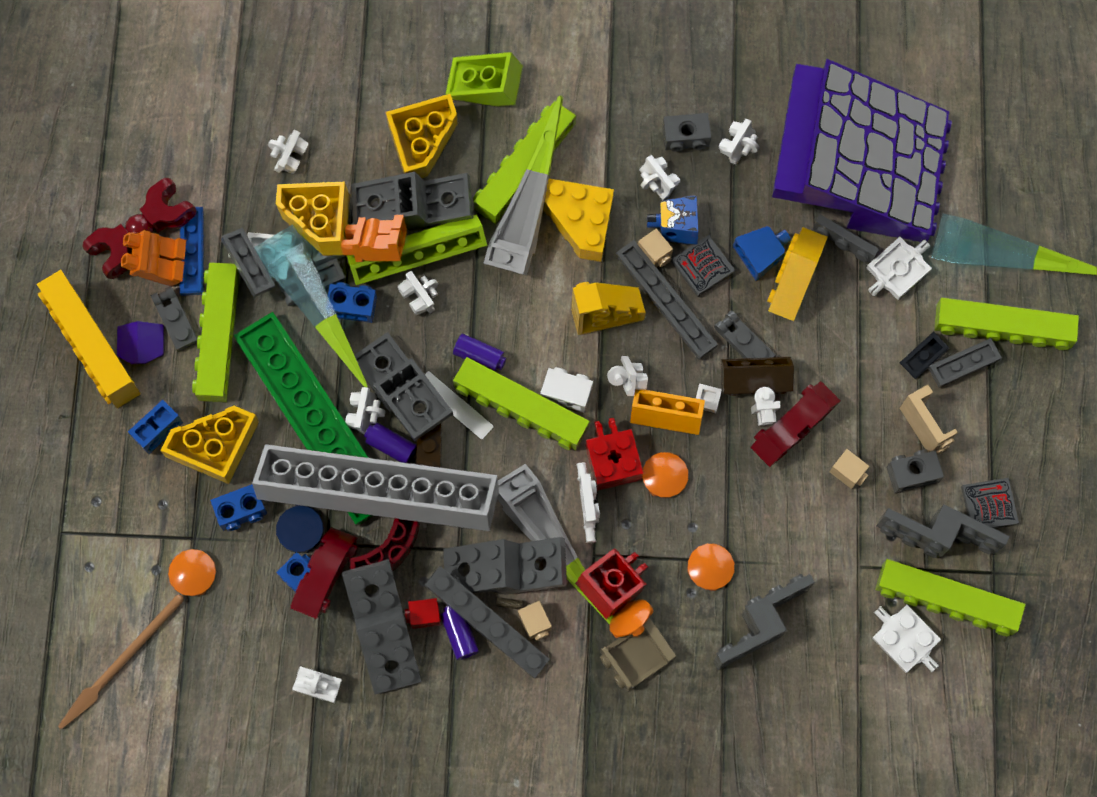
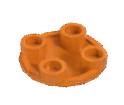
[642,452,688,497]
[687,544,734,591]
[168,549,216,596]
[609,600,654,638]

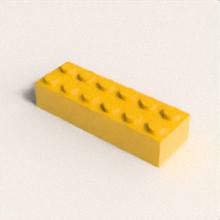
[37,270,141,409]

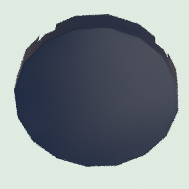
[276,506,324,553]

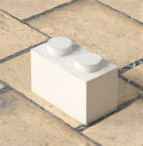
[540,367,593,413]

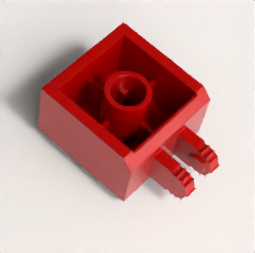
[585,418,644,491]
[575,548,648,620]

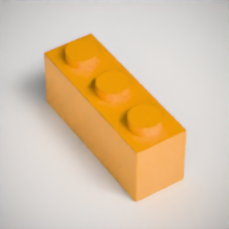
[630,389,705,435]

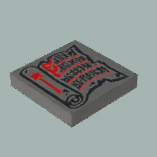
[671,235,735,297]
[961,478,1019,528]

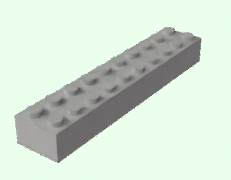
[252,444,499,531]

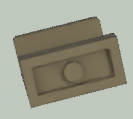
[600,617,676,692]

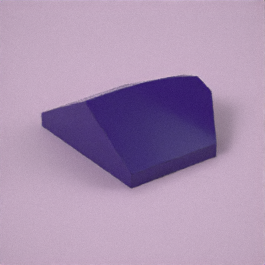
[117,321,164,364]

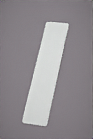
[425,371,494,439]

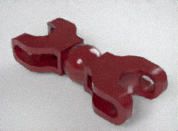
[83,178,196,279]

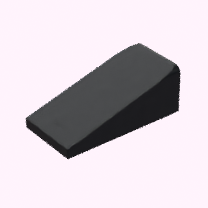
[899,331,950,379]

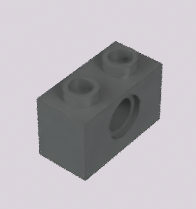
[662,113,711,152]
[887,449,944,493]

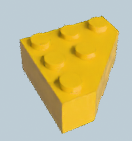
[386,94,458,178]
[543,179,614,262]
[276,182,350,256]
[767,227,828,321]
[571,282,646,335]
[160,406,259,484]

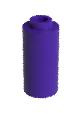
[453,333,507,372]
[364,423,417,463]
[440,606,479,661]

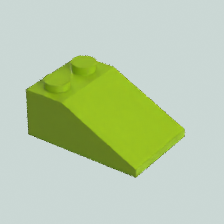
[445,52,523,106]

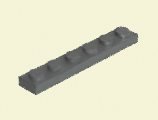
[615,240,718,360]
[424,566,550,678]

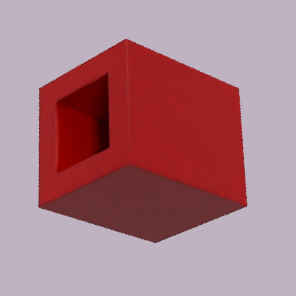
[405,598,441,629]

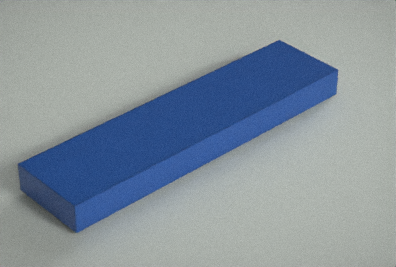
[180,207,204,296]

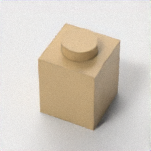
[638,229,673,267]
[830,449,869,489]
[518,601,552,641]

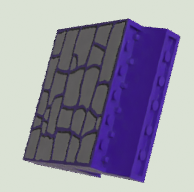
[772,59,952,243]

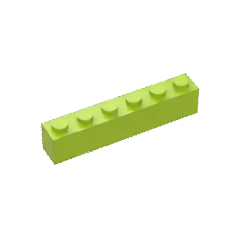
[473,101,576,224]
[346,214,487,285]
[192,262,240,403]
[934,298,1079,350]
[453,357,590,451]
[875,559,1025,636]

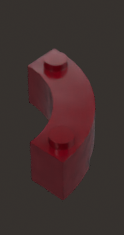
[750,381,841,467]
[350,518,420,572]
[290,527,358,619]

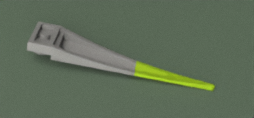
[484,96,563,275]
[497,464,613,624]

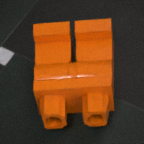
[341,215,407,262]
[121,230,186,286]

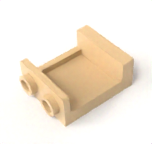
[900,385,958,454]

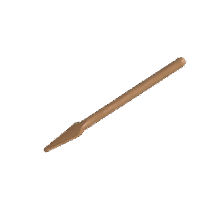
[58,594,184,729]

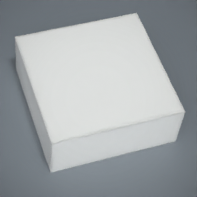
[696,383,722,413]

